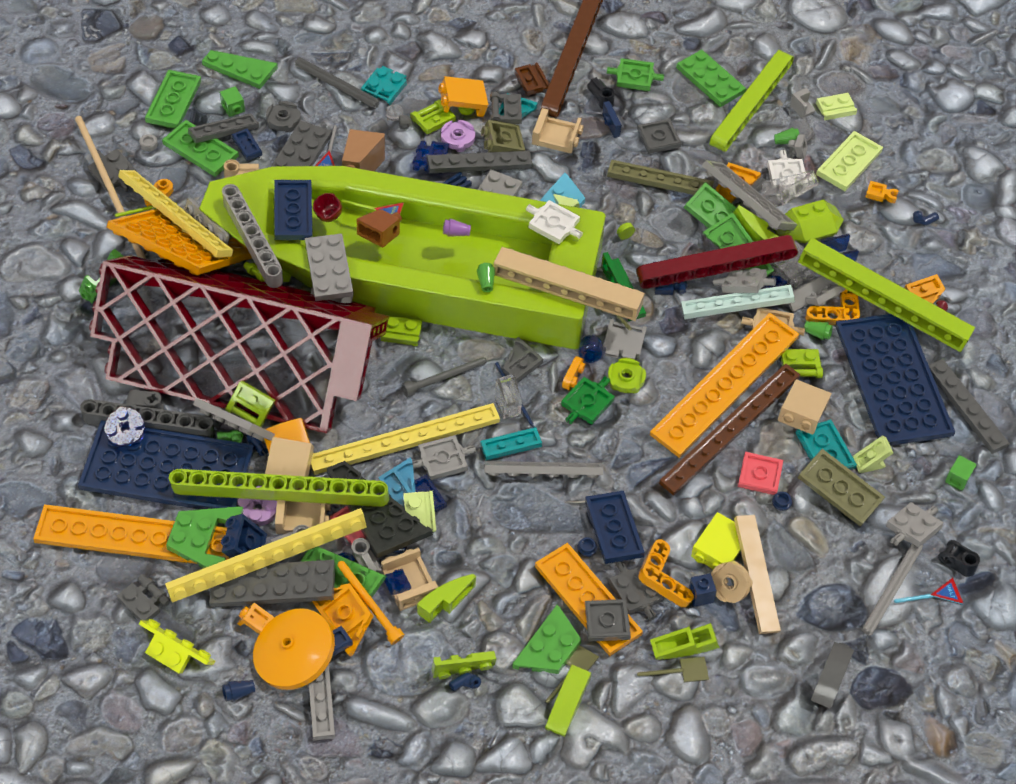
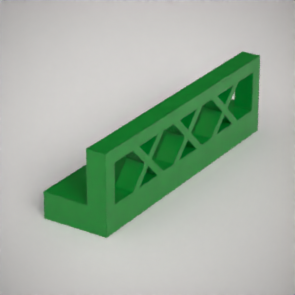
[601,252,646,321]

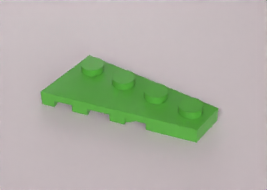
[202,50,278,89]

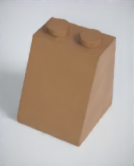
[342,129,385,171]

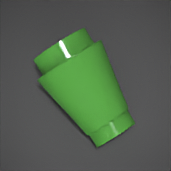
[774,127,800,145]
[476,263,495,292]
[804,321,833,340]

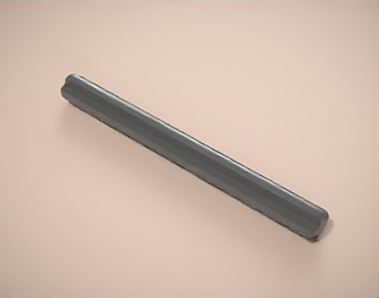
[295,57,379,108]

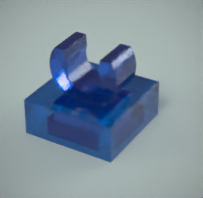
[384,569,411,595]

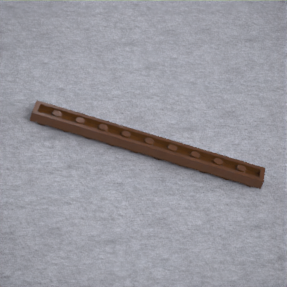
[659,363,800,496]

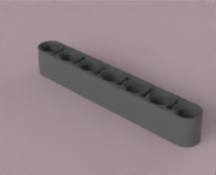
[80,399,215,438]

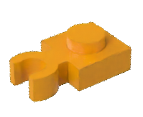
[865,181,899,203]

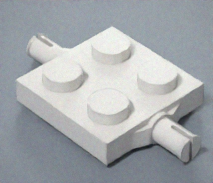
[767,150,809,199]
[526,200,583,244]

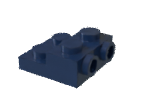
[221,514,267,558]

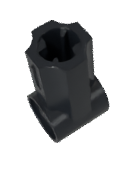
[587,77,615,109]

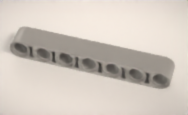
[222,184,283,288]

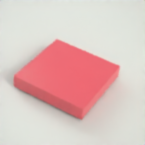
[738,452,783,495]

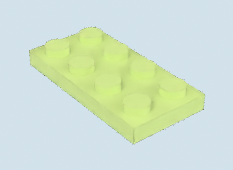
[816,131,883,191]

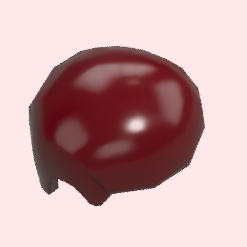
[313,193,342,222]

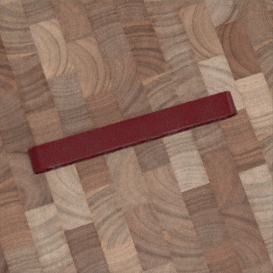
[636,235,798,289]

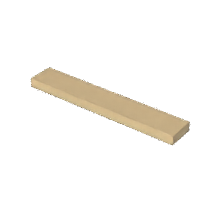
[734,515,781,634]

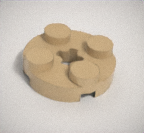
[711,561,753,603]

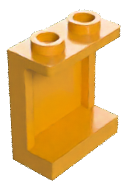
[438,76,488,117]

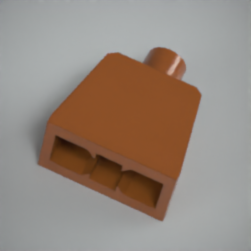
[357,209,402,248]

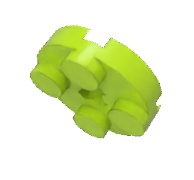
[608,358,646,394]

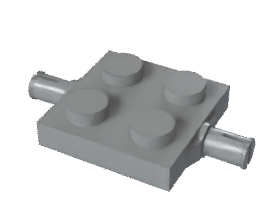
[713,268,776,293]
[412,435,476,481]
[886,502,944,548]

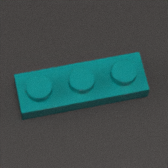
[480,427,542,461]

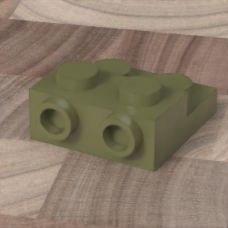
[481,120,525,153]

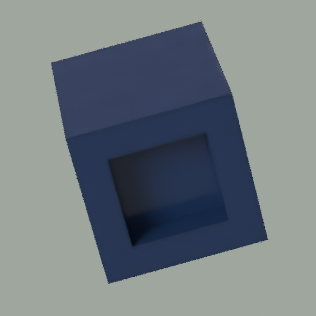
[689,573,717,607]

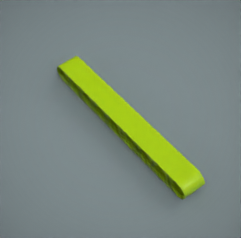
[709,50,794,152]

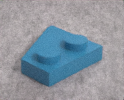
[378,457,416,507]

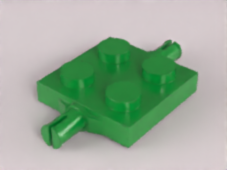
[561,376,615,425]

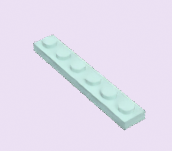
[681,285,795,319]

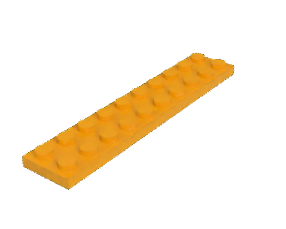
[650,313,799,458]
[33,504,230,564]

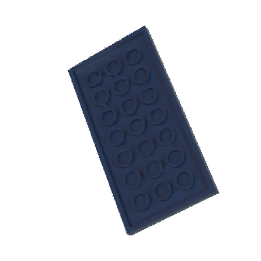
[835,314,955,446]
[78,420,255,510]

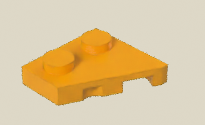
[904,274,945,304]

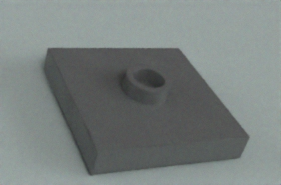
[637,119,681,154]
[585,599,631,642]

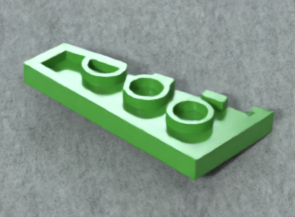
[702,213,774,276]
[301,546,387,604]

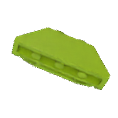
[774,200,844,243]

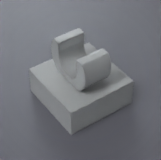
[788,135,808,159]

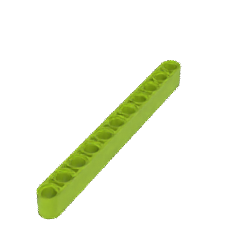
[169,469,389,507]

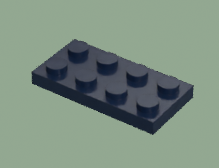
[274,180,312,240]
[585,490,645,564]

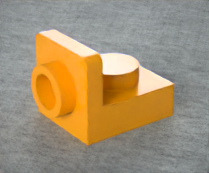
[237,603,274,634]

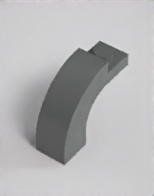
[811,642,854,709]

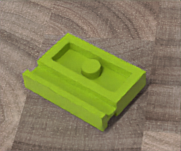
[381,315,422,346]

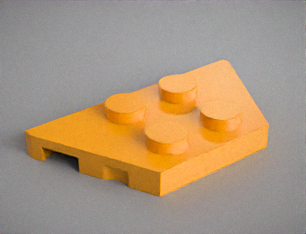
[312,583,374,656]

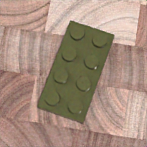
[798,449,885,527]

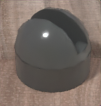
[399,115,411,129]

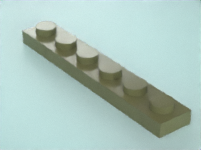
[607,160,714,195]

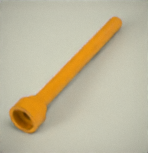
[338,561,405,645]

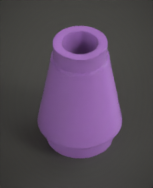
[443,219,471,237]

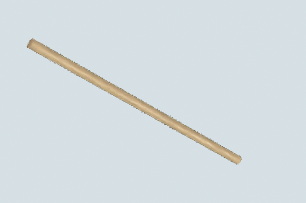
[75,116,146,259]

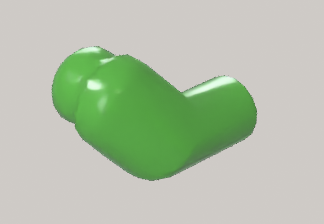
[217,430,243,443]

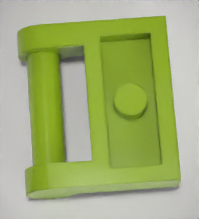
[410,99,456,135]
[781,349,823,378]
[225,381,275,427]

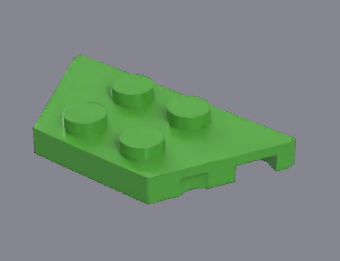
[512,605,581,674]

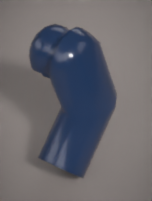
[912,211,939,225]
[449,673,481,691]

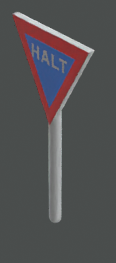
[315,125,337,166]

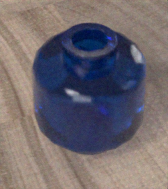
[578,335,603,363]

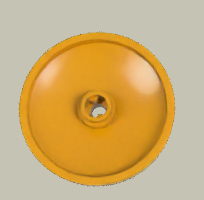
[253,608,335,690]

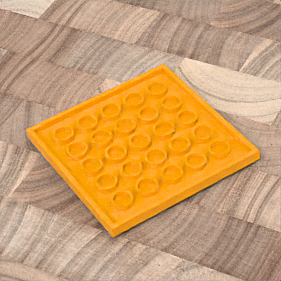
[106,209,252,275]

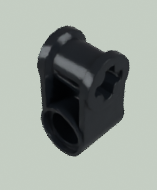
[938,540,980,577]

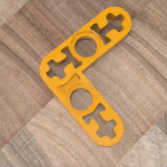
[805,289,860,325]
[638,539,694,608]

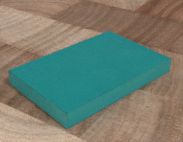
[796,419,857,470]

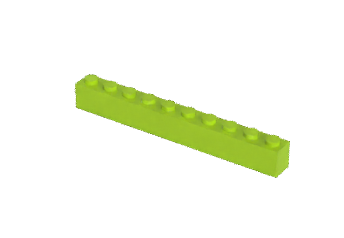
[798,238,975,352]

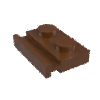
[515,62,549,96]

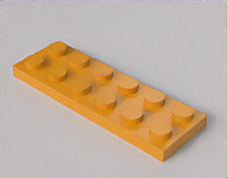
[535,542,643,657]

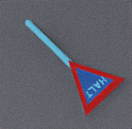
[894,578,964,605]

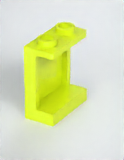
[691,512,741,570]

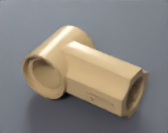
[224,159,259,178]

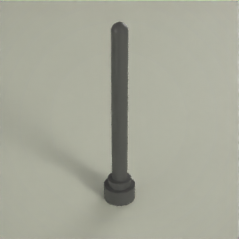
[401,357,487,398]

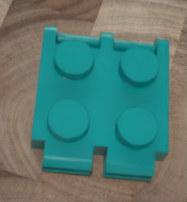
[361,66,407,104]

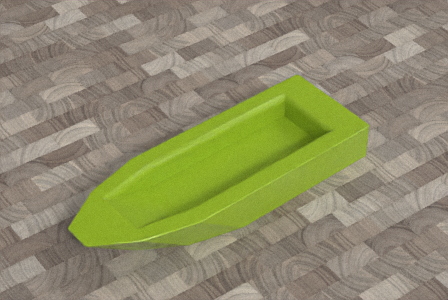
[199,166,606,349]

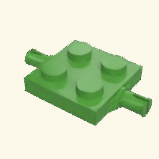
[607,58,664,91]

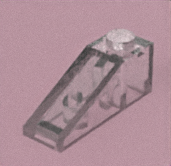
[762,170,819,207]

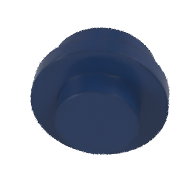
[772,492,792,511]
[577,537,597,557]

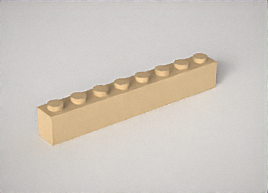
[493,247,645,321]

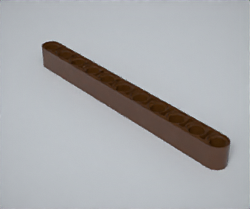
[540,0,603,118]

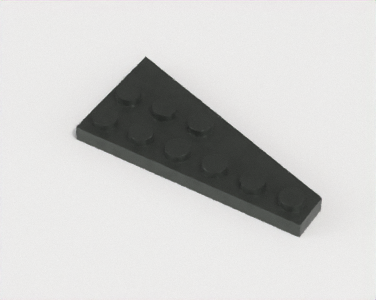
[327,461,433,558]

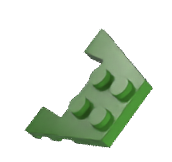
[166,506,244,569]

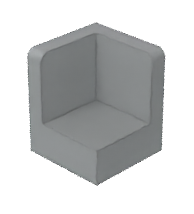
[790,88,815,118]

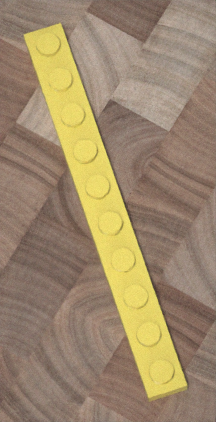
[118,170,233,258]
[311,403,500,475]
[165,508,367,603]

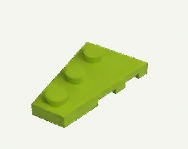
[431,651,496,679]

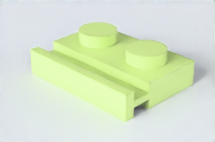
[816,93,857,120]
[403,491,436,532]

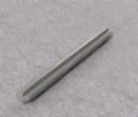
[862,544,923,636]

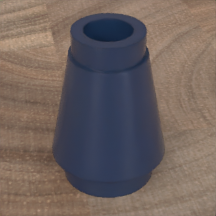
[222,680,255,702]

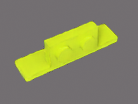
[139,619,215,673]

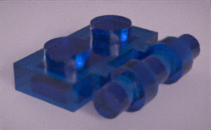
[412,141,449,174]

